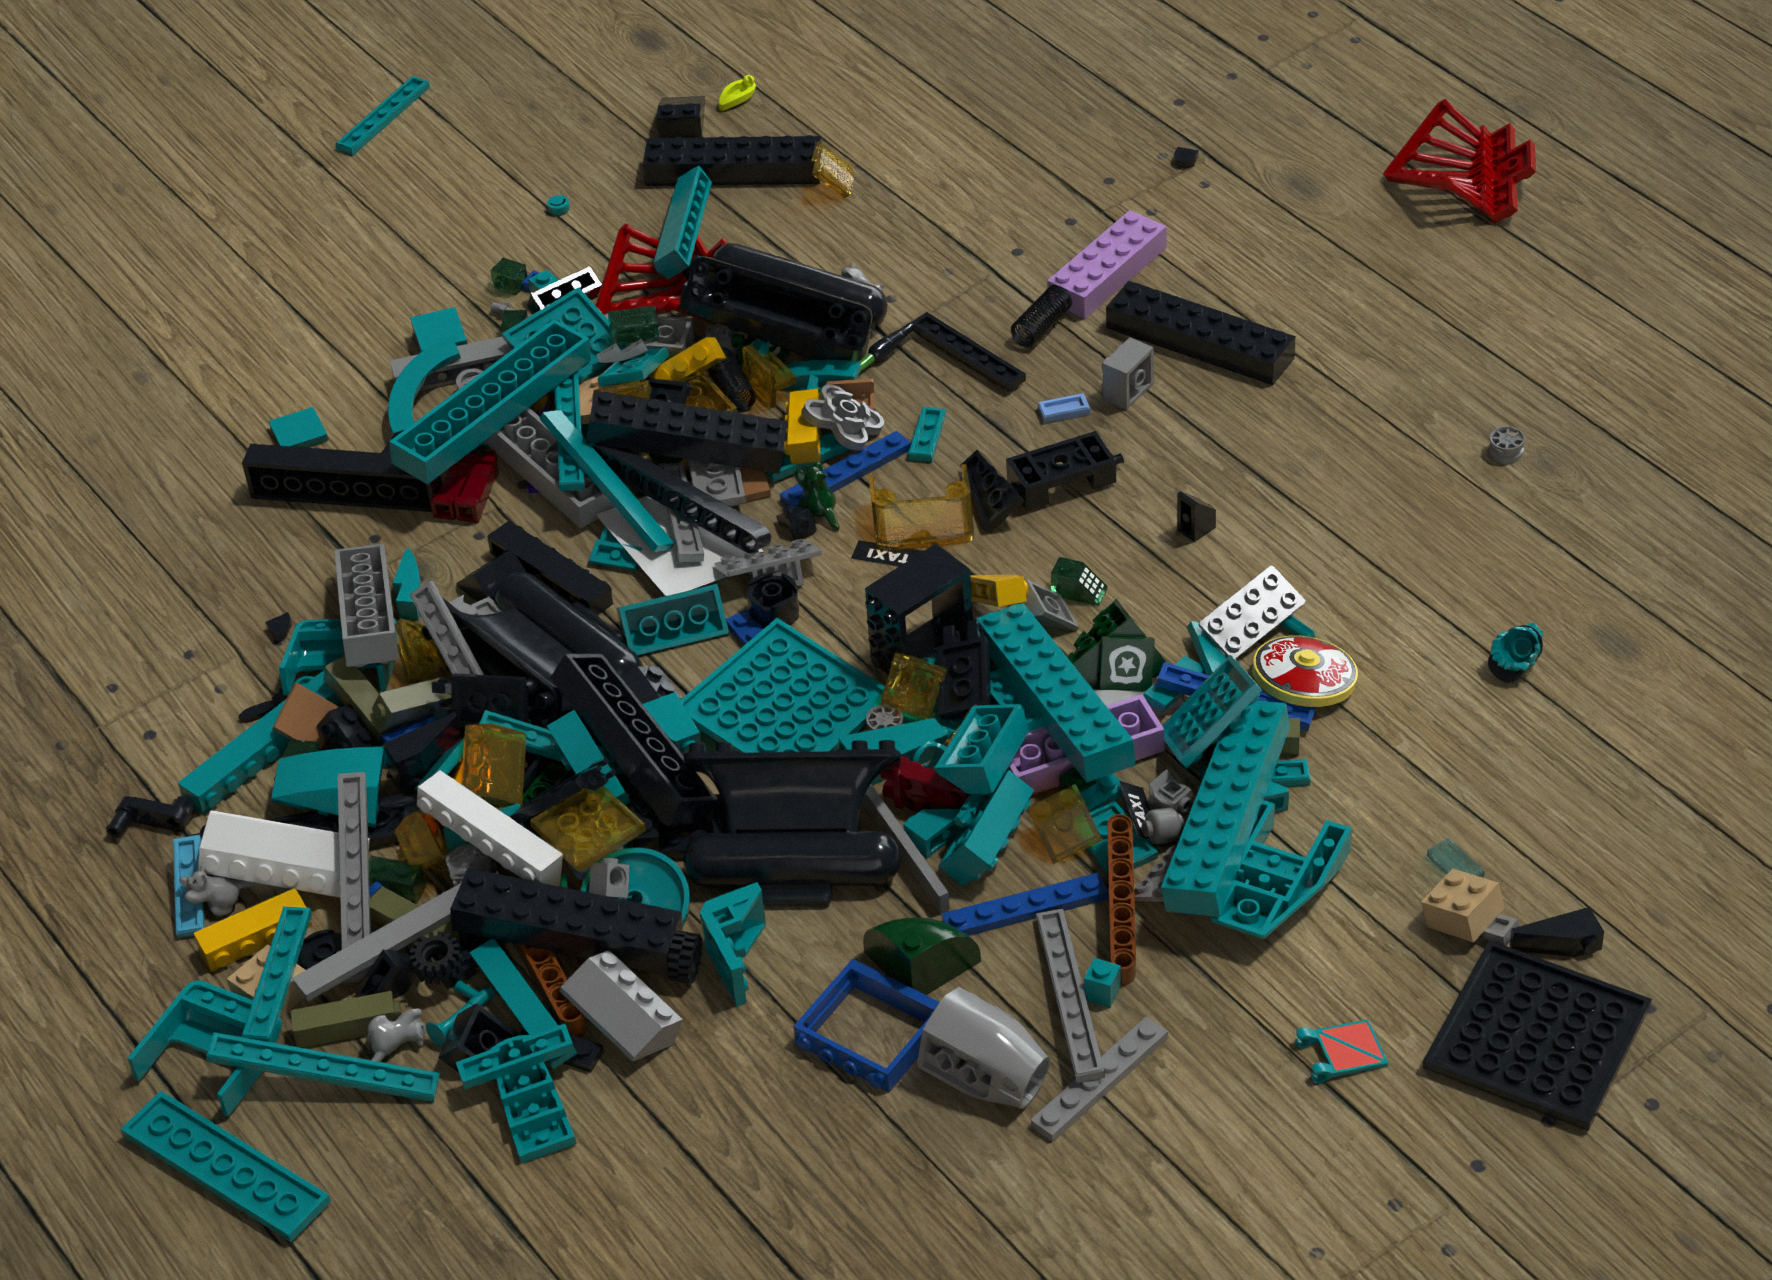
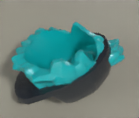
[1488,623,1543,683]

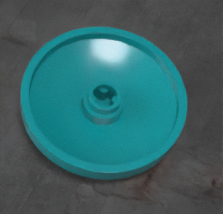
[580,848,690,927]

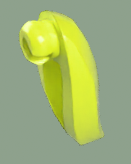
[718,75,756,111]

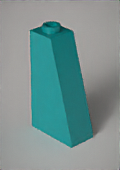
[838,718,950,786]

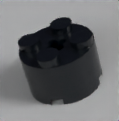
[747,572,799,628]

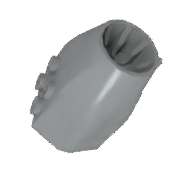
[917,987,1050,1109]

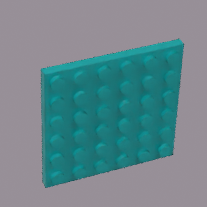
[681,618,895,753]

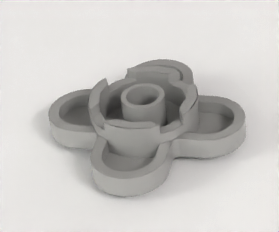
[801,385,884,450]

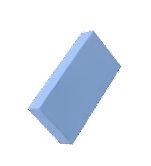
[1038,393,1090,424]

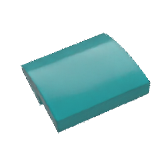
[589,526,643,571]

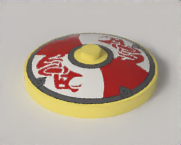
[1252,636,1358,707]

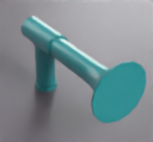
[426,980,495,1047]

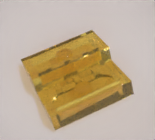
[812,141,854,198]

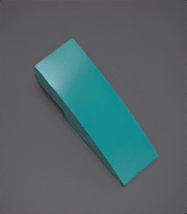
[393,549,422,620]

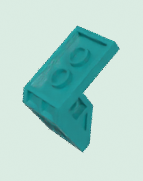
[700,882,766,1007]

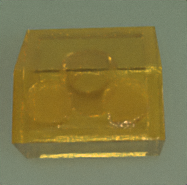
[1028,784,1103,864]

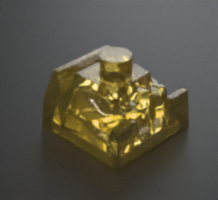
[880,653,947,719]
[394,809,449,875]

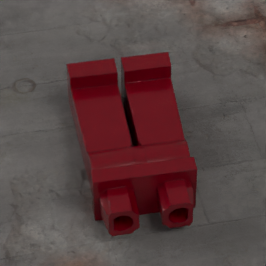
[430,450,499,523]
[880,756,970,812]

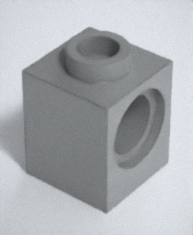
[589,858,629,898]

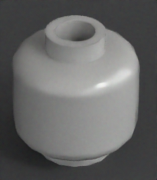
[1142,808,1184,845]

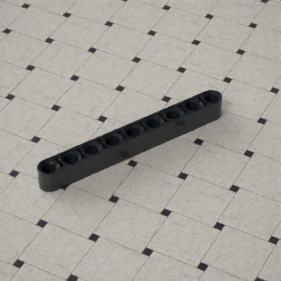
[592,445,771,553]

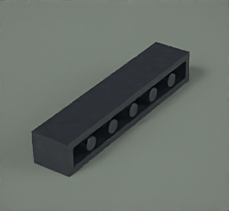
[487,521,613,615]

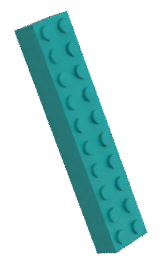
[389,319,591,484]
[976,603,1136,783]
[1161,701,1290,917]

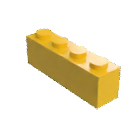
[784,389,821,464]
[193,888,312,972]

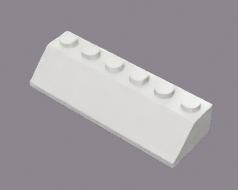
[417,770,563,887]
[198,810,370,898]

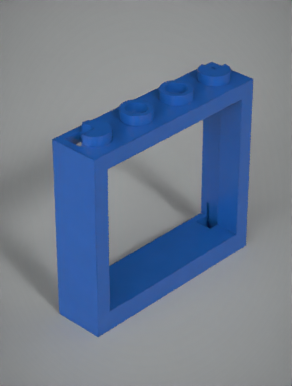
[793,959,939,1092]

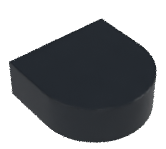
[1174,147,1199,168]

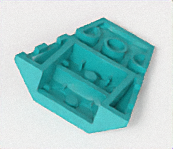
[271,746,387,828]

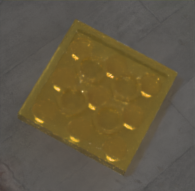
[530,781,646,872]

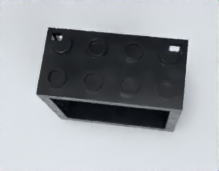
[865,543,973,689]

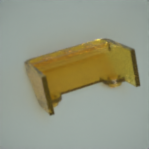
[868,464,974,551]

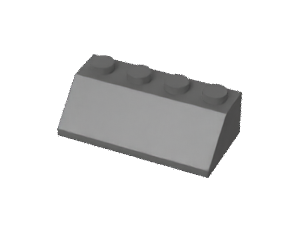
[560,950,683,1061]

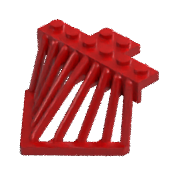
[1383,99,1536,224]
[596,224,728,324]

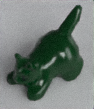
[795,462,840,530]

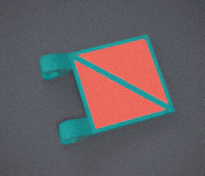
[1295,1019,1388,1084]

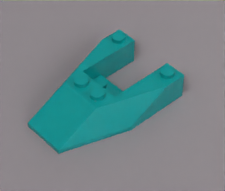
[1211,800,1352,939]

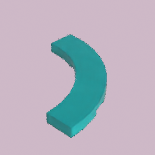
[388,337,461,437]

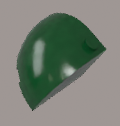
[1068,599,1167,690]
[863,917,981,995]

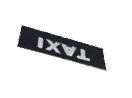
[851,540,924,566]
[1119,781,1151,840]

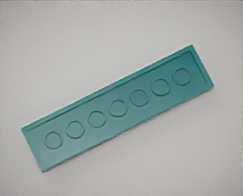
[120,1091,331,1242]

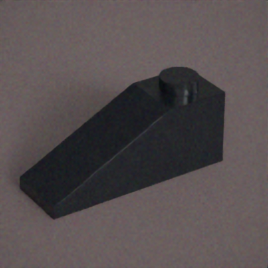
[1509,907,1604,957]

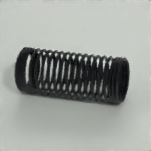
[1010,285,1072,347]
[707,347,756,412]

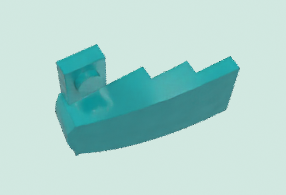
[456,1024,577,1164]

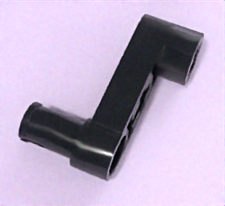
[106,796,196,838]

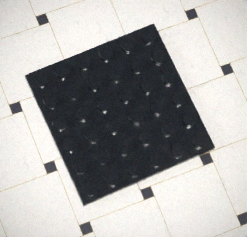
[1423,940,1652,1131]

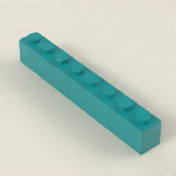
[653,165,712,280]
[178,670,344,815]

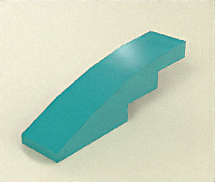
[765,360,861,391]

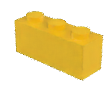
[649,337,726,382]

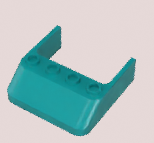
[279,619,397,695]
[127,981,282,1117]

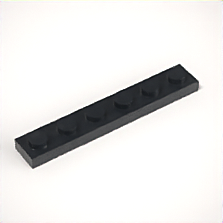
[911,312,1026,392]

